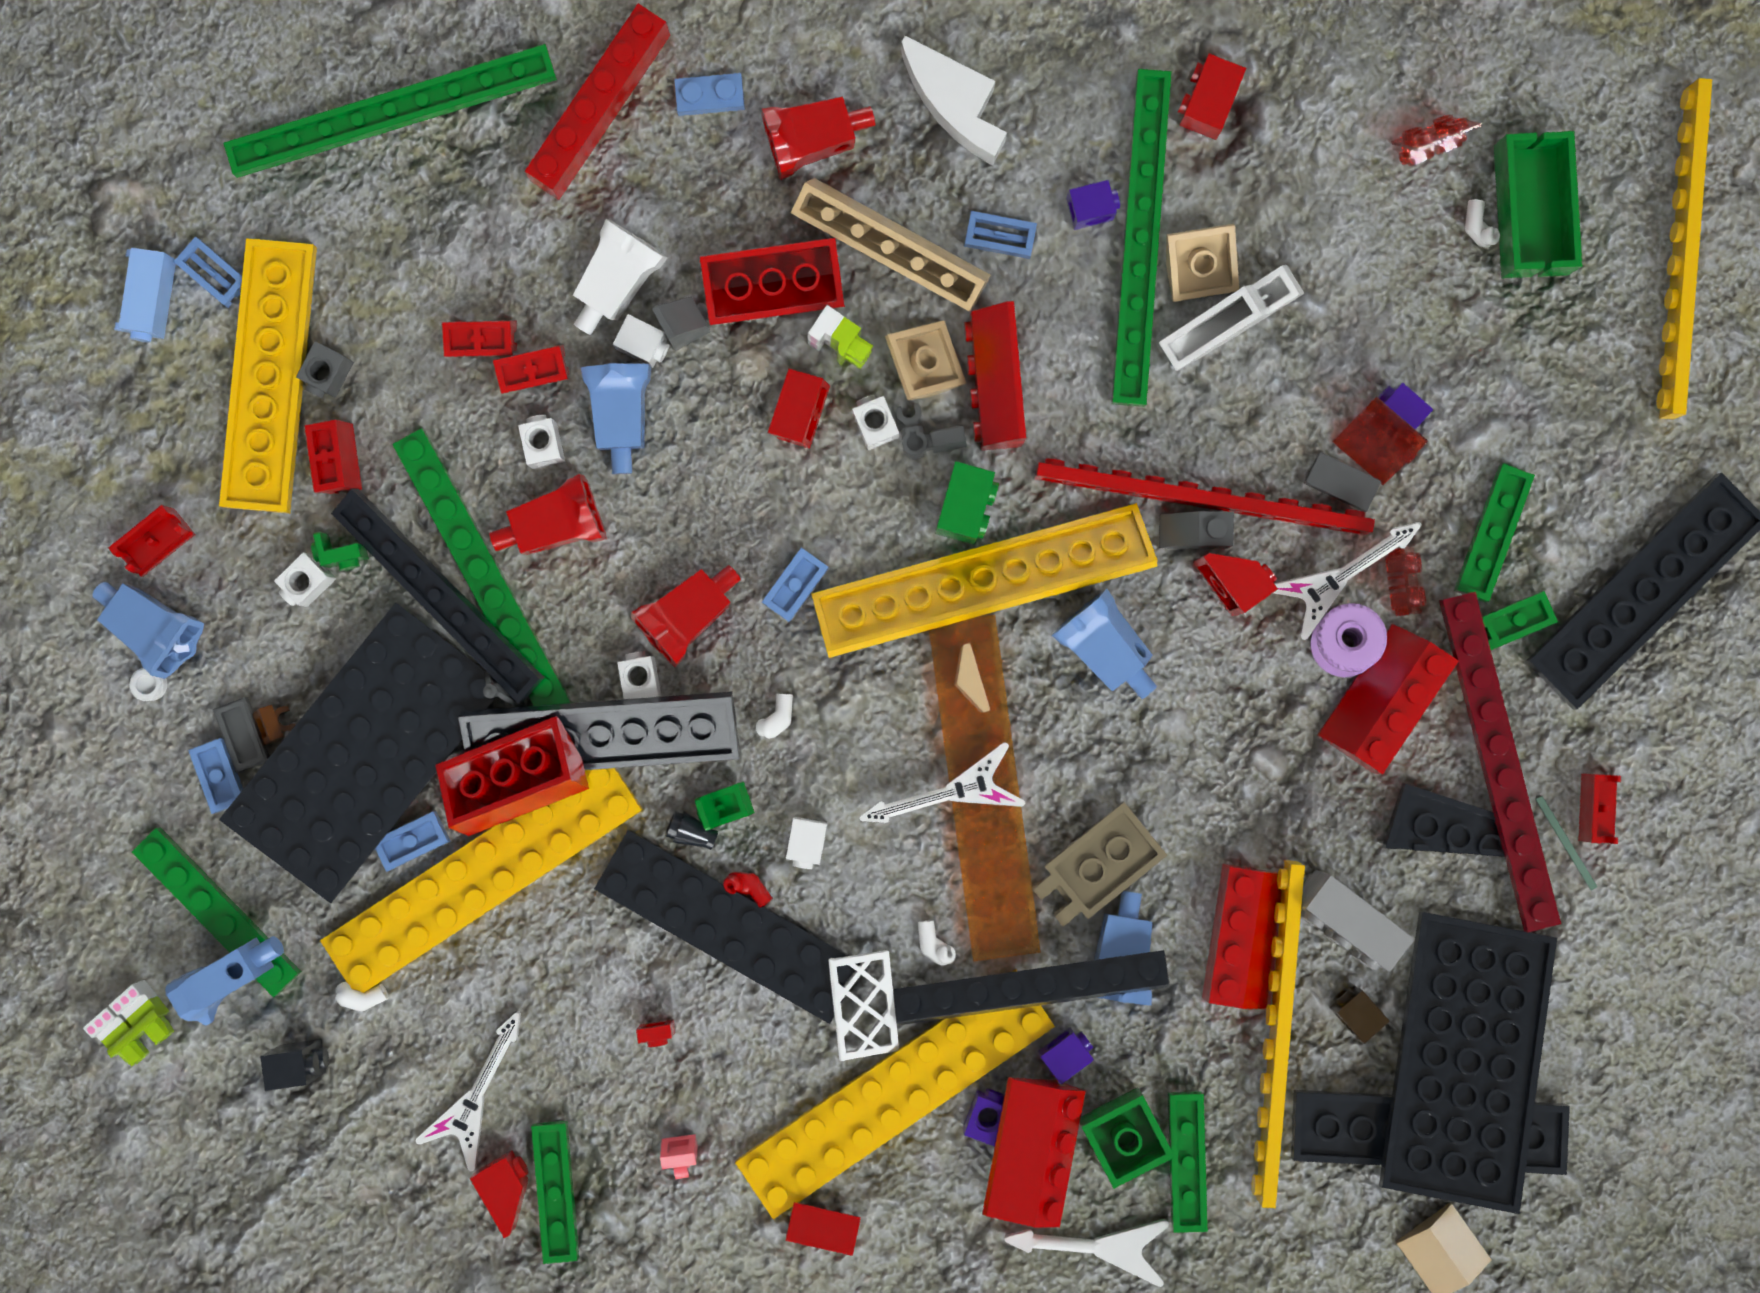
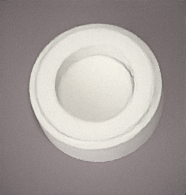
[129,668,167,701]

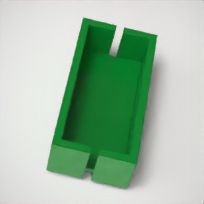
[1494,131,1583,279]

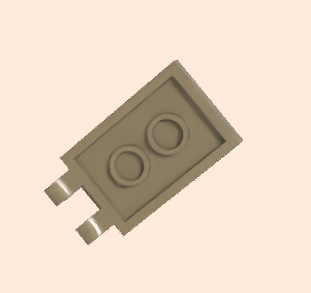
[1032,801,1167,927]

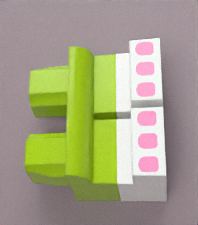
[808,305,873,370]
[83,980,174,1067]

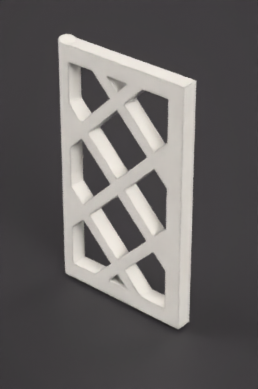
[828,950,899,1061]

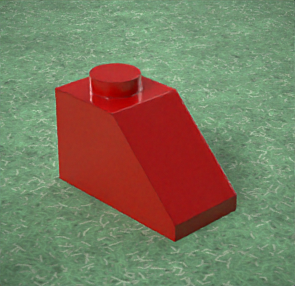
[470,1150,529,1238]

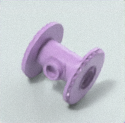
[1310,603,1387,677]

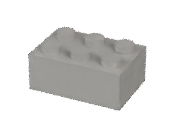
[1301,870,1415,972]

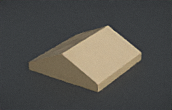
[1166,224,1239,302]
[885,321,966,400]
[954,643,990,712]
[1396,1203,1492,1293]

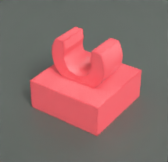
[660,1134,698,1179]

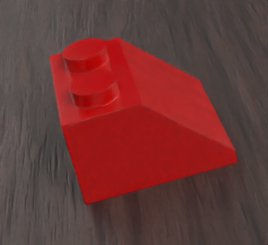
[1193,553,1278,617]

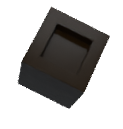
[1329,985,1390,1044]

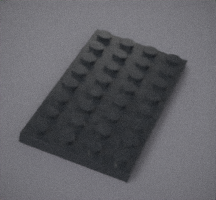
[219,602,497,903]
[1379,912,1557,1214]

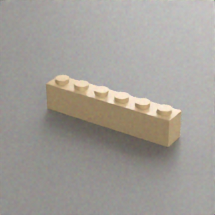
[791,178,991,311]

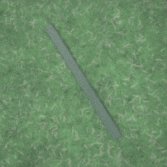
[1535,796,1598,891]

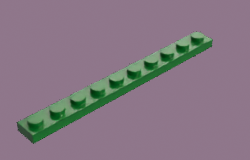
[223,44,557,178]
[1111,69,1172,407]
[392,428,573,706]

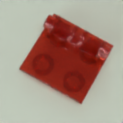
[1391,114,1482,166]
[1332,396,1428,485]
[1385,546,1426,617]

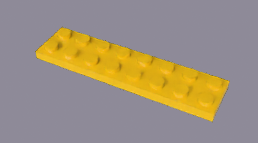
[219,238,317,514]

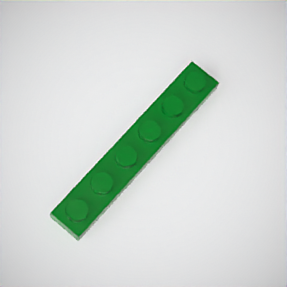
[132,827,302,998]

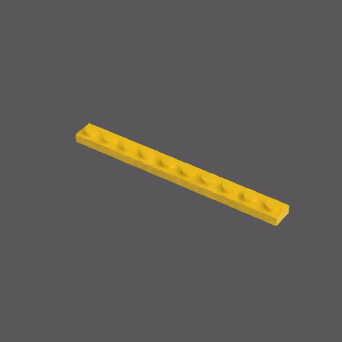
[1656,78,1713,420]
[1251,860,1305,1209]

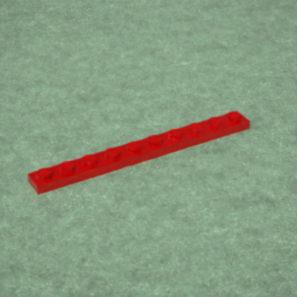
[1034,458,1375,536]

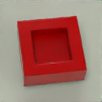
[636,1019,675,1047]

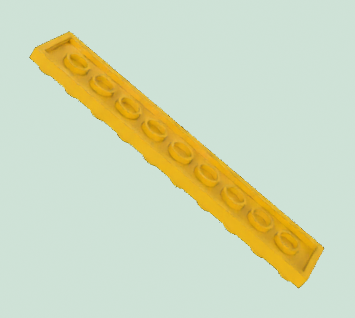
[811,503,1158,658]
[320,768,643,993]
[735,969,1055,1220]

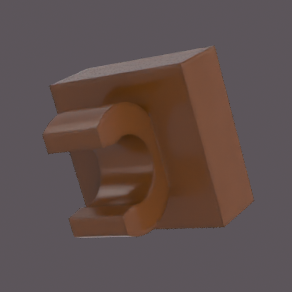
[252,704,295,746]

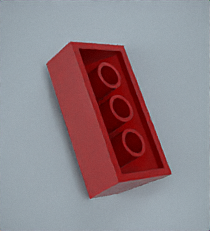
[699,238,845,325]
[964,301,1026,451]
[1317,624,1459,775]
[436,716,589,836]
[1202,864,1282,1009]
[982,1077,1086,1228]

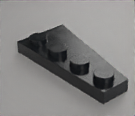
[1382,783,1505,857]

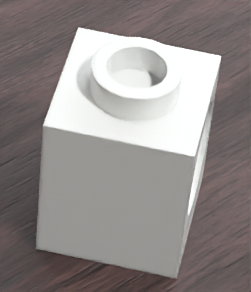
[613,314,669,368]
[852,395,899,451]
[518,415,565,469]
[274,552,336,607]
[617,651,662,699]
[786,817,828,869]

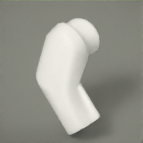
[1465,199,1500,248]
[756,694,793,739]
[917,920,956,965]
[335,982,389,1011]

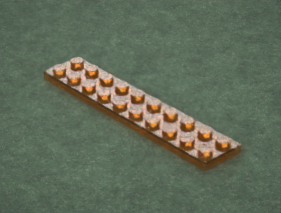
[929,615,1041,962]

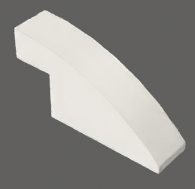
[901,36,1007,166]
[1159,265,1304,371]

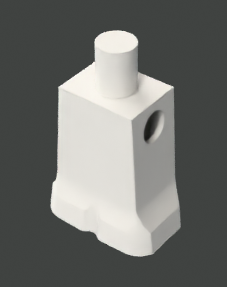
[573,219,668,335]

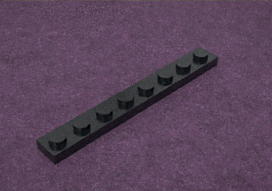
[331,489,545,703]
[893,950,1170,1025]

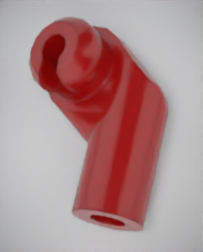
[723,872,773,908]

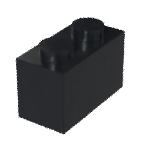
[260,1039,329,1091]

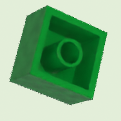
[935,461,999,545]
[1080,1087,1175,1189]

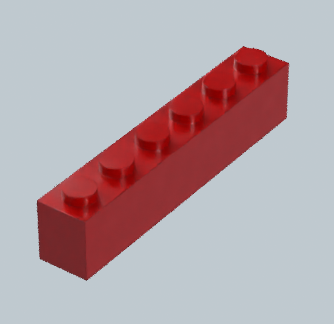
[524,3,671,200]

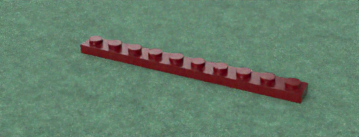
[1439,591,1561,932]

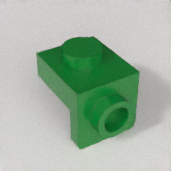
[311,532,369,571]
[695,781,755,831]

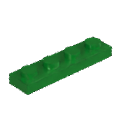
[1454,463,1535,602]
[1168,1091,1208,1233]
[531,1121,579,1264]

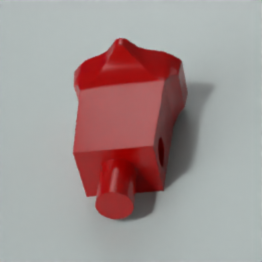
[761,97,876,180]
[489,474,607,555]
[630,565,741,668]

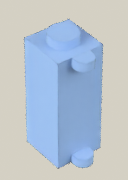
[114,248,176,343]

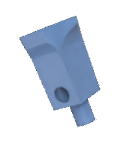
[581,363,651,474]
[92,582,204,679]
[1051,588,1157,699]
[1094,891,1152,1006]
[165,936,284,1026]

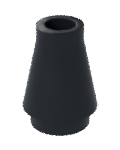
[665,811,718,850]

